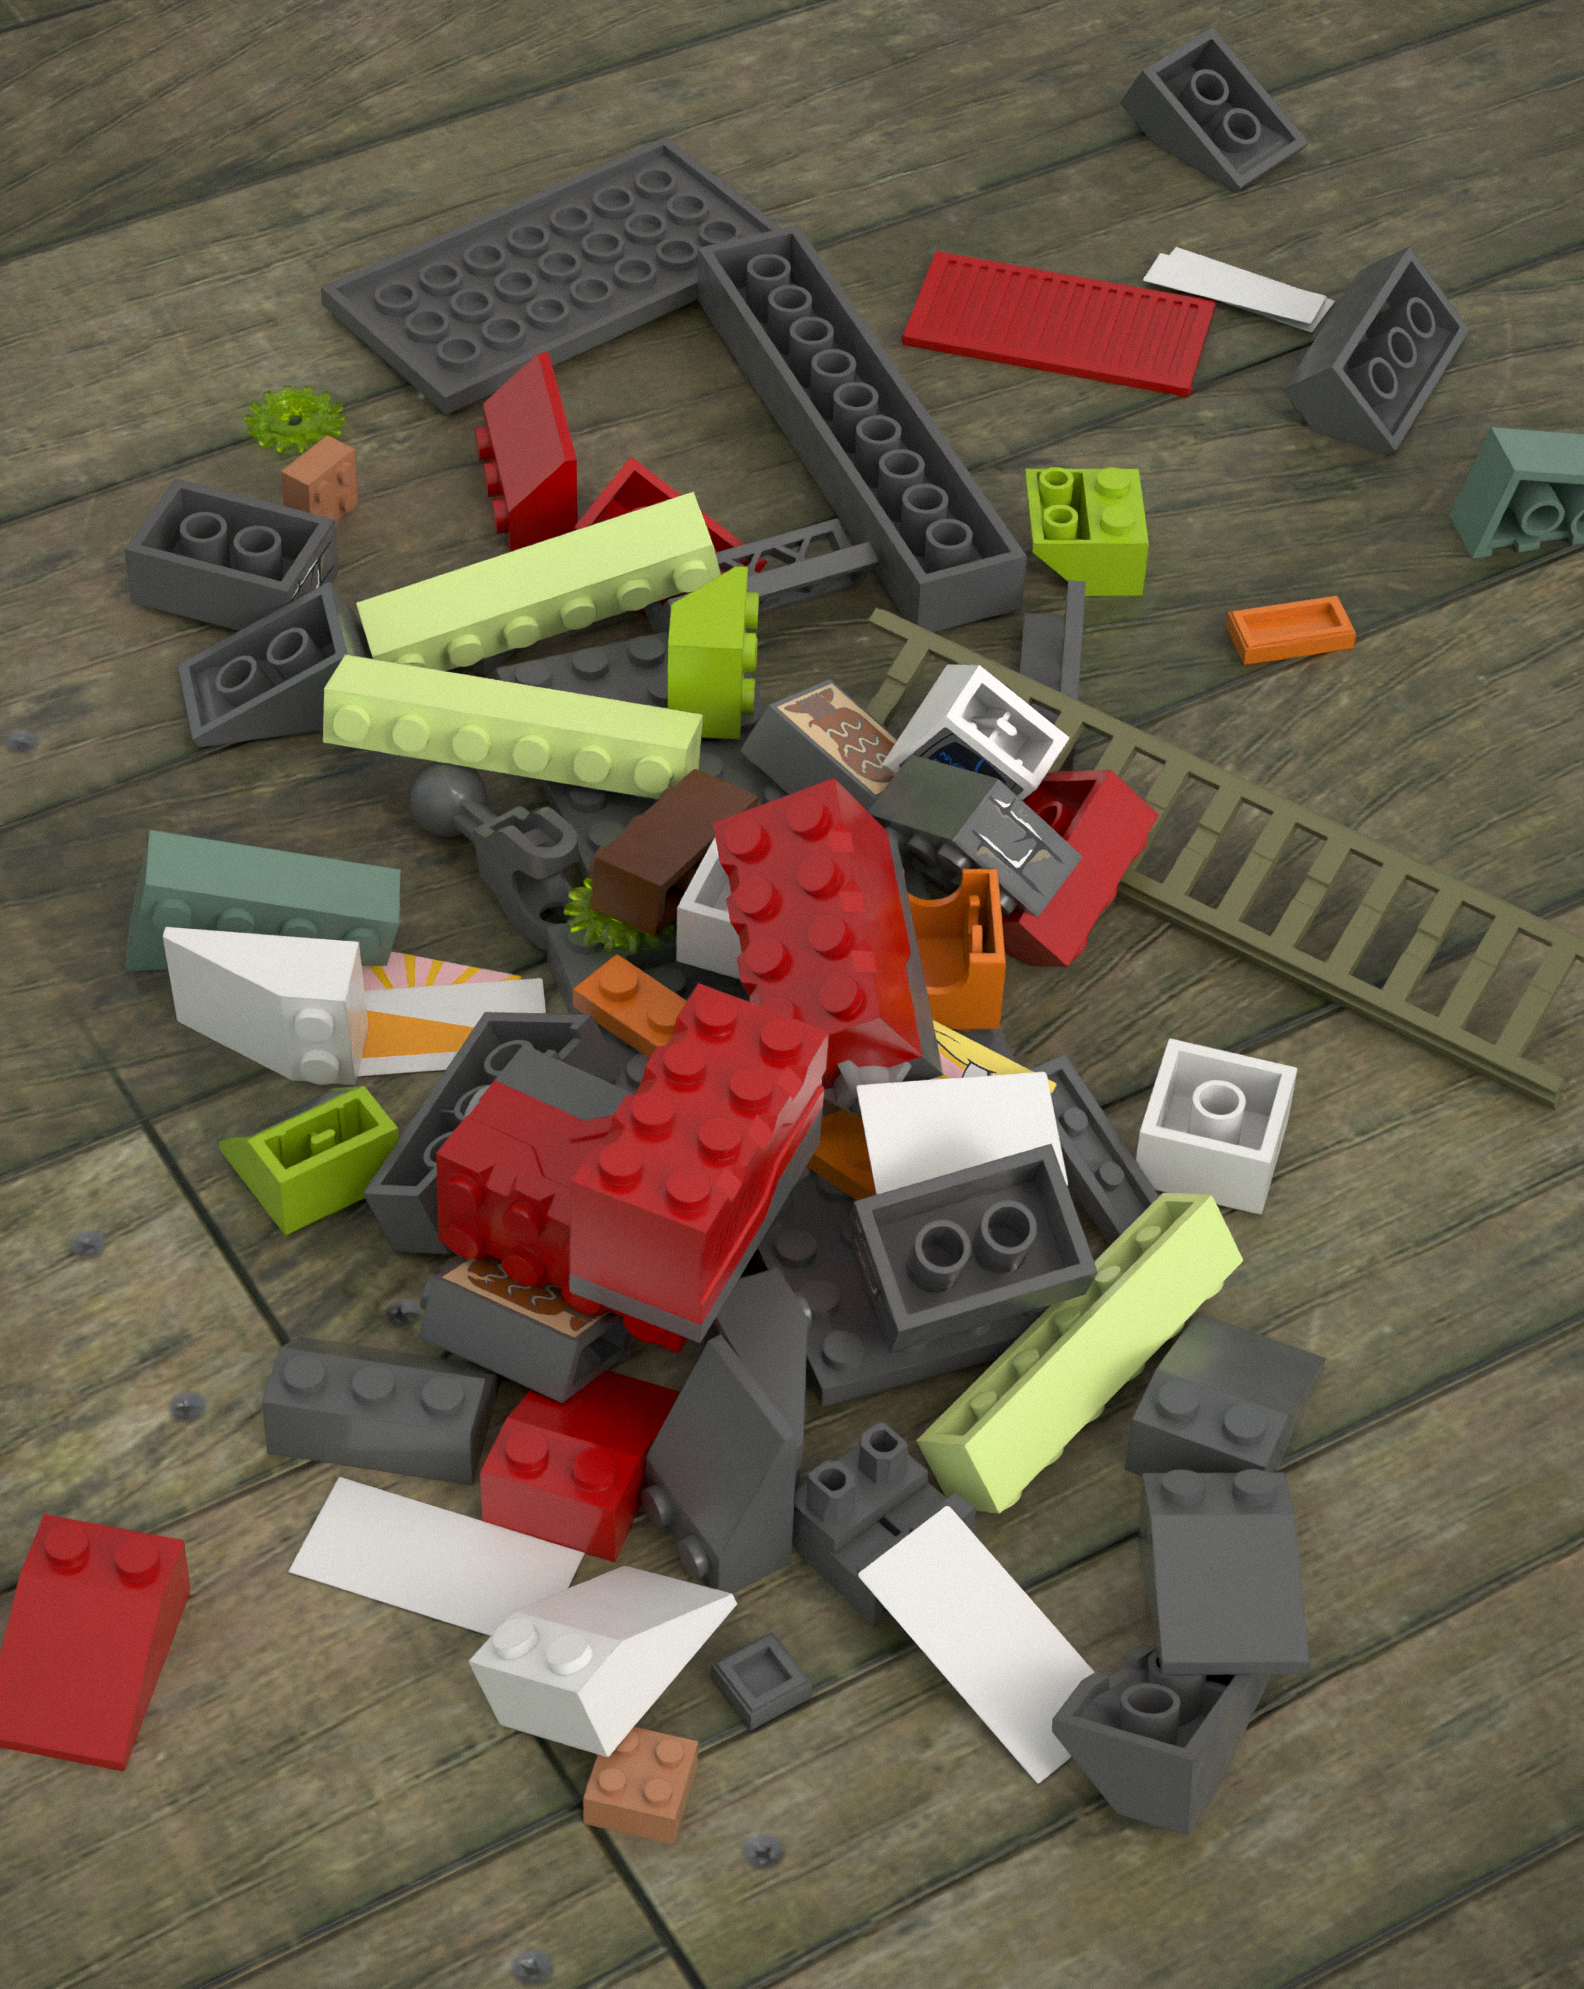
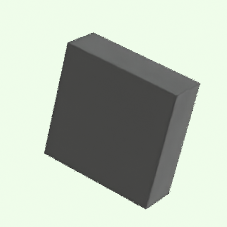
[711,1632,813,1731]

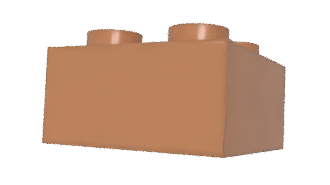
[281,435,358,522]
[583,1727,699,1845]

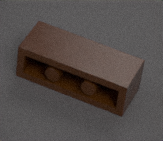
[588,769,759,937]

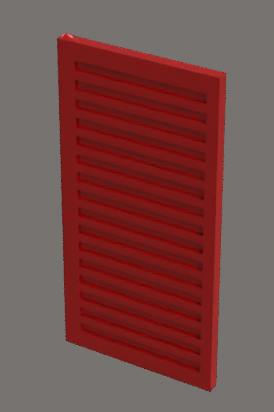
[901,251,1216,397]

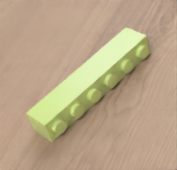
[356,492,721,671]
[323,655,703,799]
[916,1193,1244,1514]

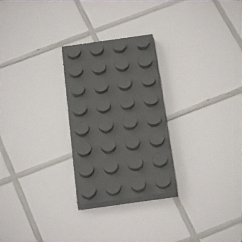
[321,137,781,415]

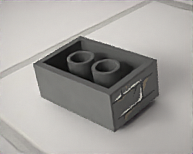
[125,478,339,631]
[868,754,1083,918]
[846,1143,1098,1353]

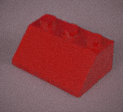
[474,352,578,552]
[1002,770,1159,967]

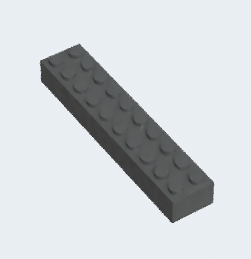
[697,225,1027,632]

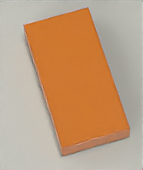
[1226,596,1356,665]

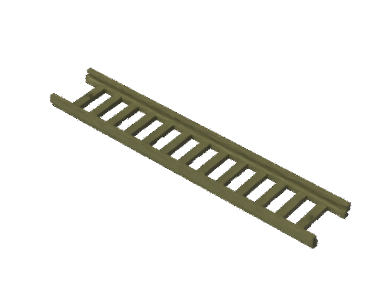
[865,608,1584,1111]

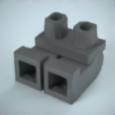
[792,1422,976,1627]

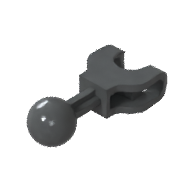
[408,761,587,951]

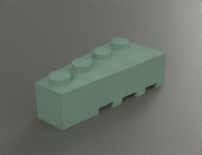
[1449,427,1584,559]

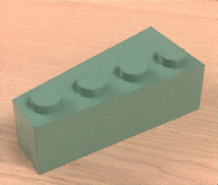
[125,830,401,971]

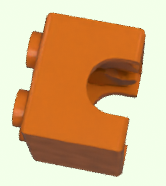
[903,869,1006,1031]

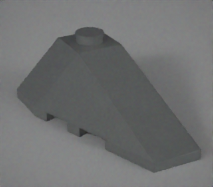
[1052,1643,1272,1835]

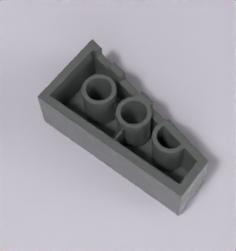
[363,1012,621,1255]

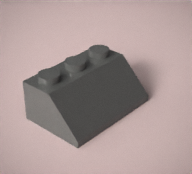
[262,1337,503,1486]

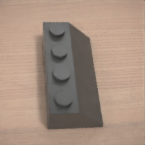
[1283,247,1470,455]

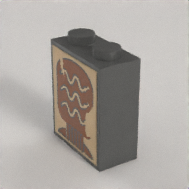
[740,679,898,811]
[419,1256,631,1403]

